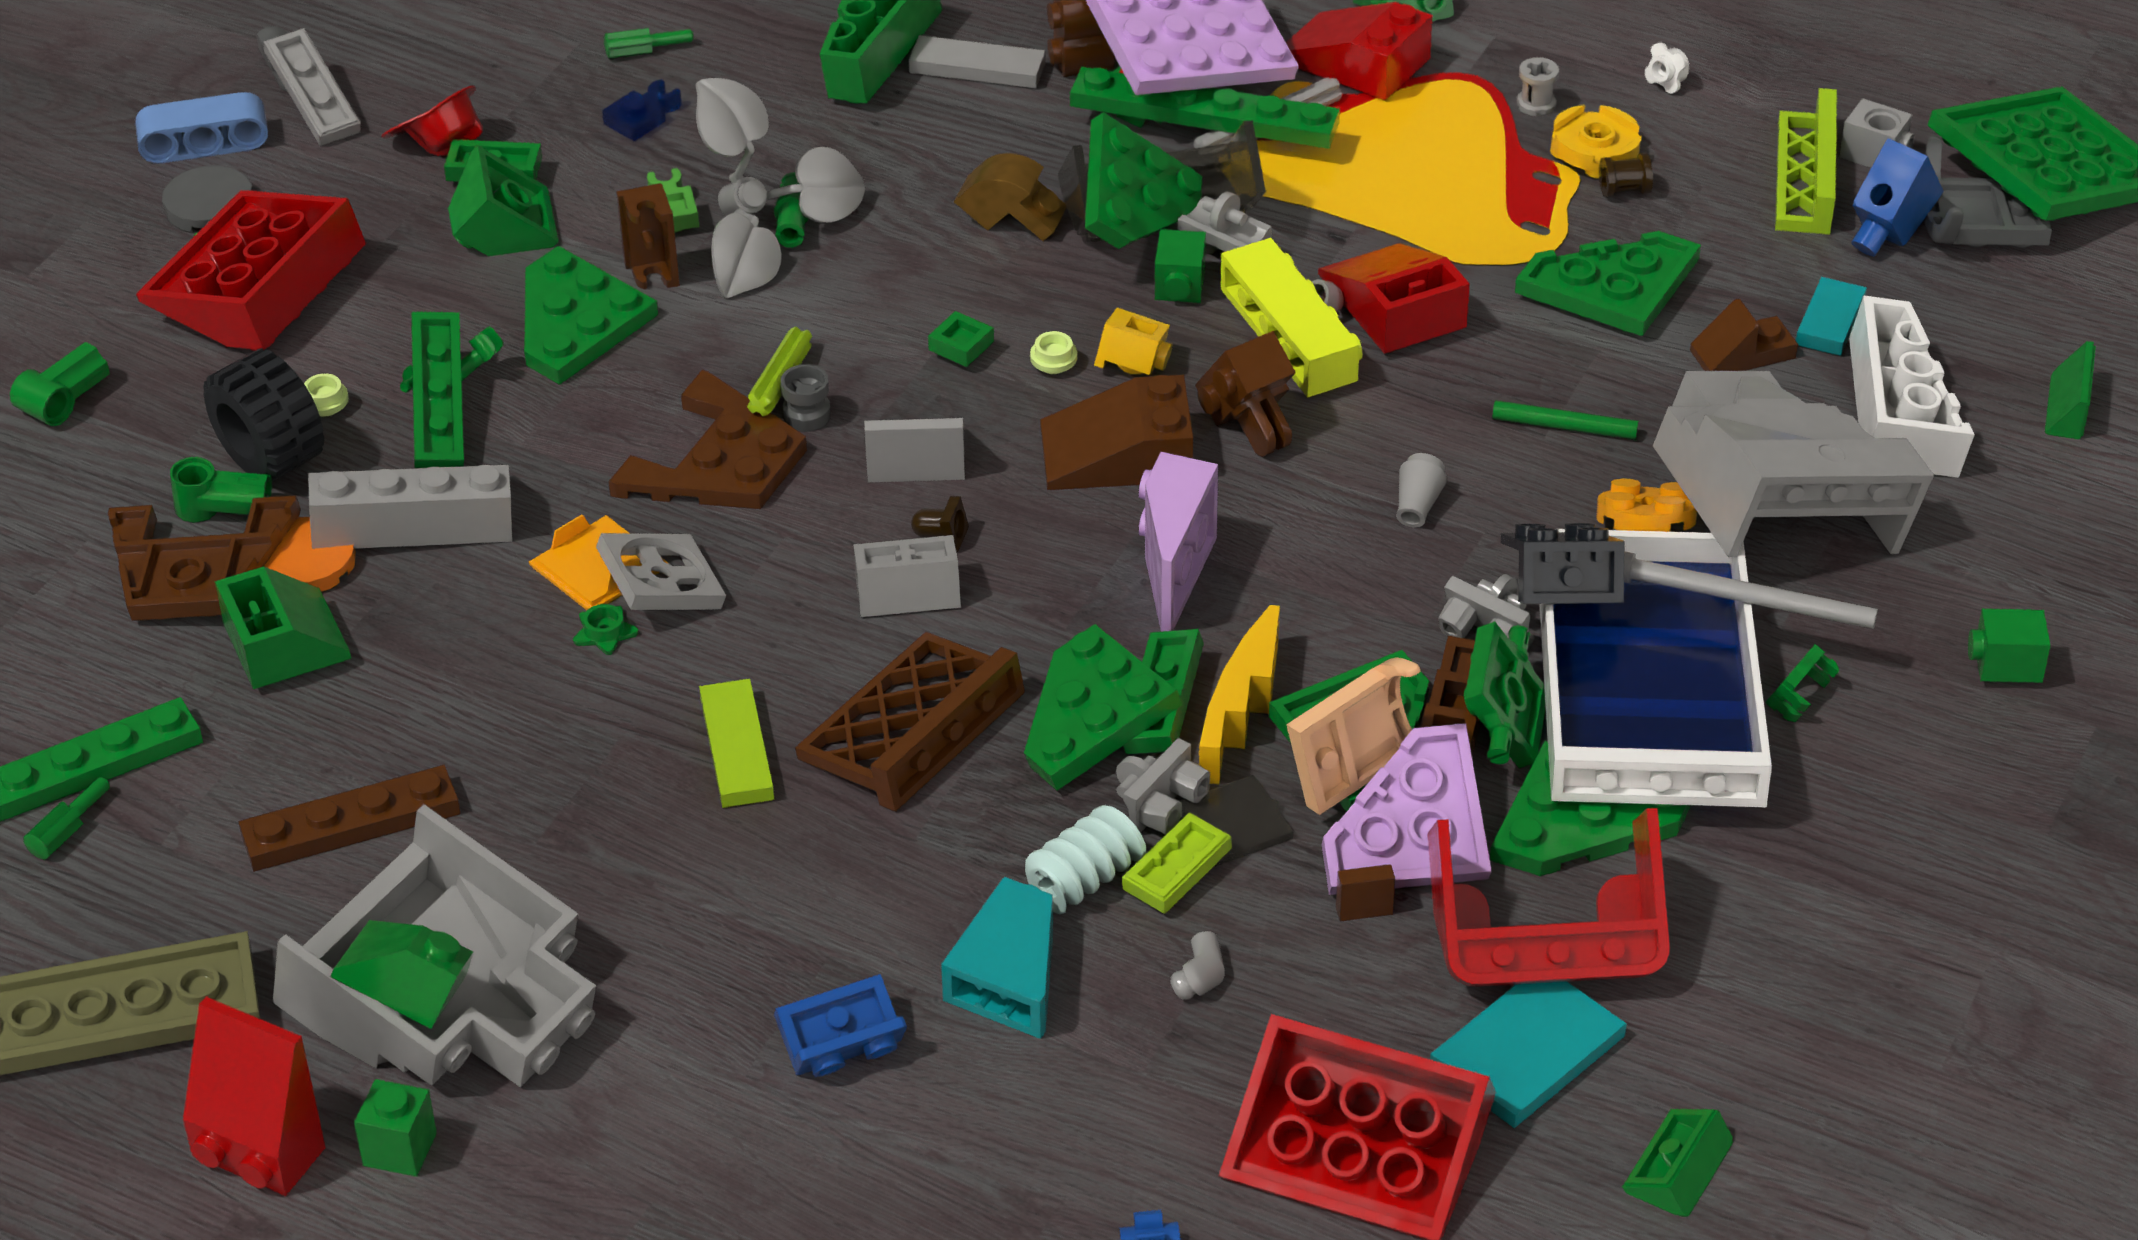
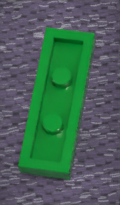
[1123,629,1204,754]

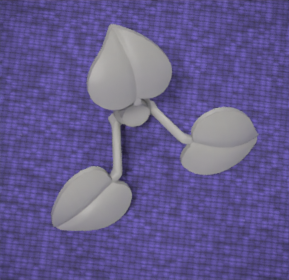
[696,78,865,299]

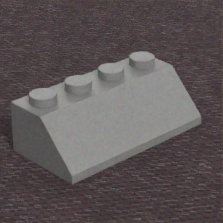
[308,465,512,549]

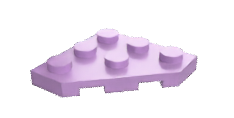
[1322,723,1491,895]

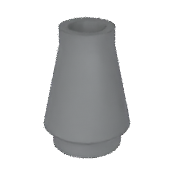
[1396,453,1447,528]

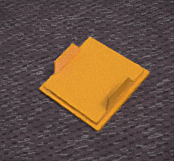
[529,514,669,610]

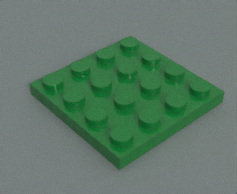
[1927,86,2138,221]

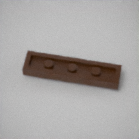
[238,764,461,872]

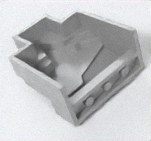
[1653,371,1934,557]
[273,805,596,1088]

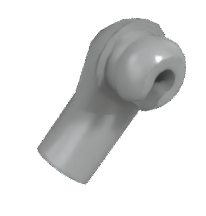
[1171,931,1225,1000]

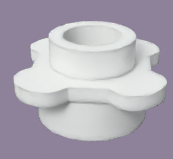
[1645,42,1689,94]

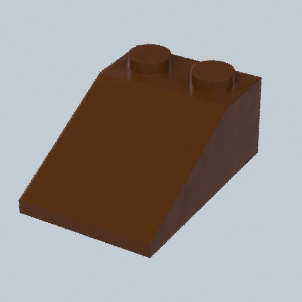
[1040,375,1193,490]

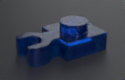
[602,79,682,141]

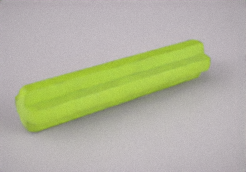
[747,327,812,416]

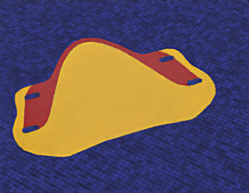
[1212,72,1580,265]

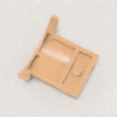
[1286,658,1421,815]

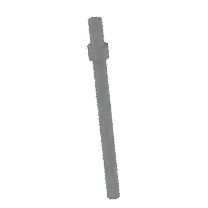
[1624,552,1878,629]

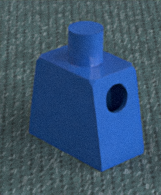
[1851,138,1944,257]

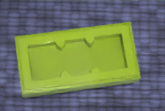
[1122,812,1232,914]

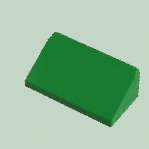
[2045,341,2096,440]
[1622,1109,1733,1217]

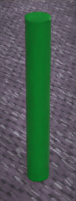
[1492,400,1639,440]

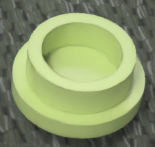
[1030,331,1077,374]
[304,373,349,417]

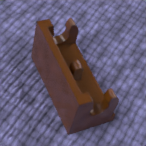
[616,183,680,289]

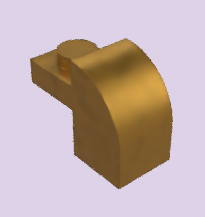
[954,153,1068,241]

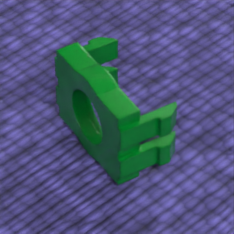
[1765,644,1839,722]

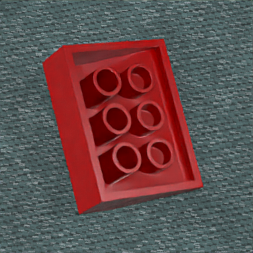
[136,190,366,351]
[1219,1014,1496,1240]

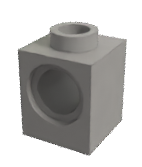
[1839,98,1915,168]

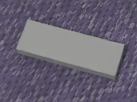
[264,28,361,146]
[909,35,1046,88]

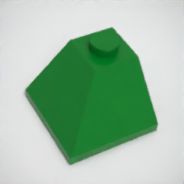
[448,145,559,257]
[330,920,473,1029]

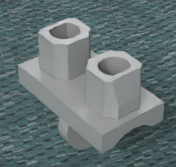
[1178,191,1272,254]
[1438,574,1535,650]
[1116,738,1210,834]

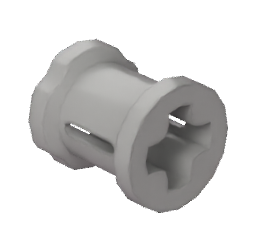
[1517,57,1559,116]

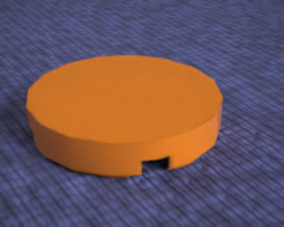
[264,517,356,592]

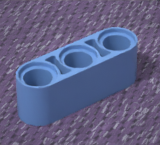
[135,92,268,163]

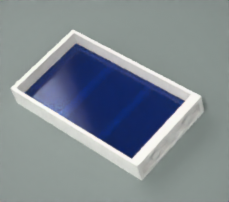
[1540,529,1772,807]

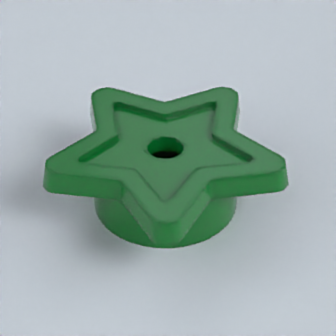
[573,604,638,655]

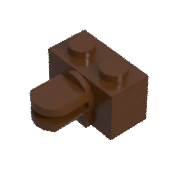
[1195,331,1296,457]

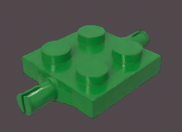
[1464,621,1546,768]

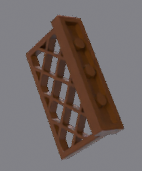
[795,632,1025,812]

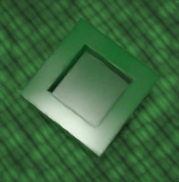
[928,311,994,367]

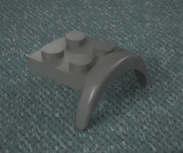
[1924,136,2052,248]

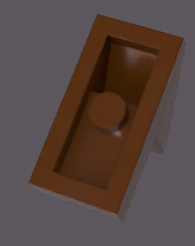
[1690,298,1798,371]

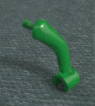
[400,326,504,393]

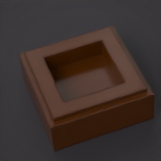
[1336,864,1395,921]

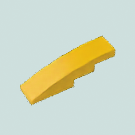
[1199,605,1280,785]

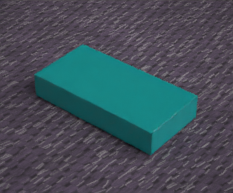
[1796,277,1867,356]

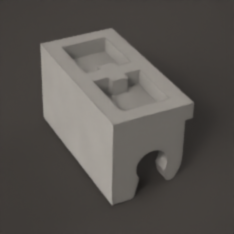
[853,535,961,617]

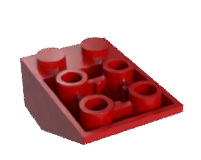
[1318,243,1470,354]

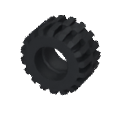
[203,348,324,481]

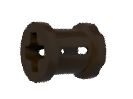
[1599,153,1653,197]

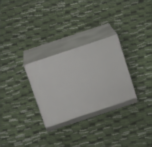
[864,418,965,482]

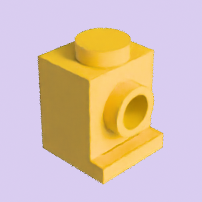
[1094,307,1172,375]

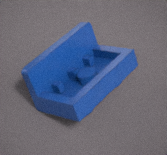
[774,974,907,1077]

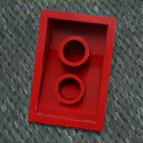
[1286,2,1433,100]
[183,997,326,1196]

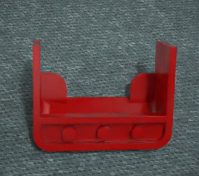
[1427,808,1670,987]

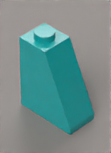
[941,876,1053,1039]

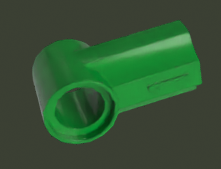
[10,342,110,426]
[170,457,272,522]

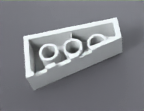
[1849,295,1975,478]

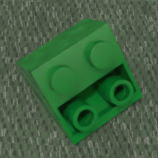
[215,566,351,689]

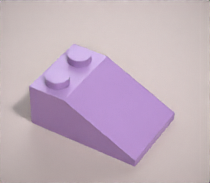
[1139,452,1218,632]

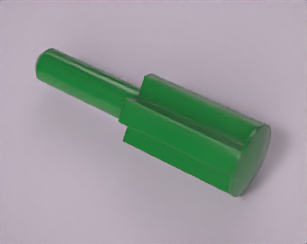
[604,28,694,59]
[23,777,110,860]

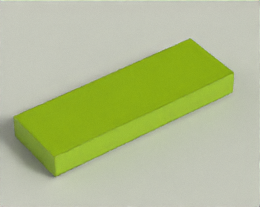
[699,679,774,808]

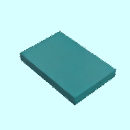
[1430,981,1627,1128]

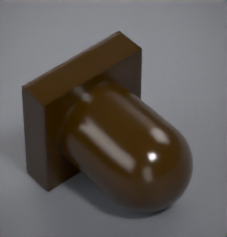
[911,496,969,552]

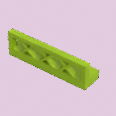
[1775,88,1837,235]

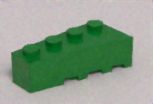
[819,0,942,104]

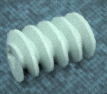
[1025,805,1147,914]

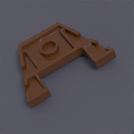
[609,370,807,509]
[108,495,301,621]

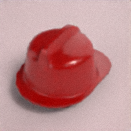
[381,85,483,156]

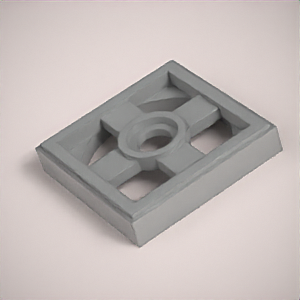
[596,533,726,610]

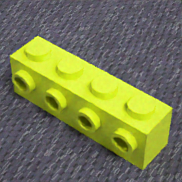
[1221,238,1363,398]

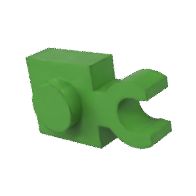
[647,168,699,232]

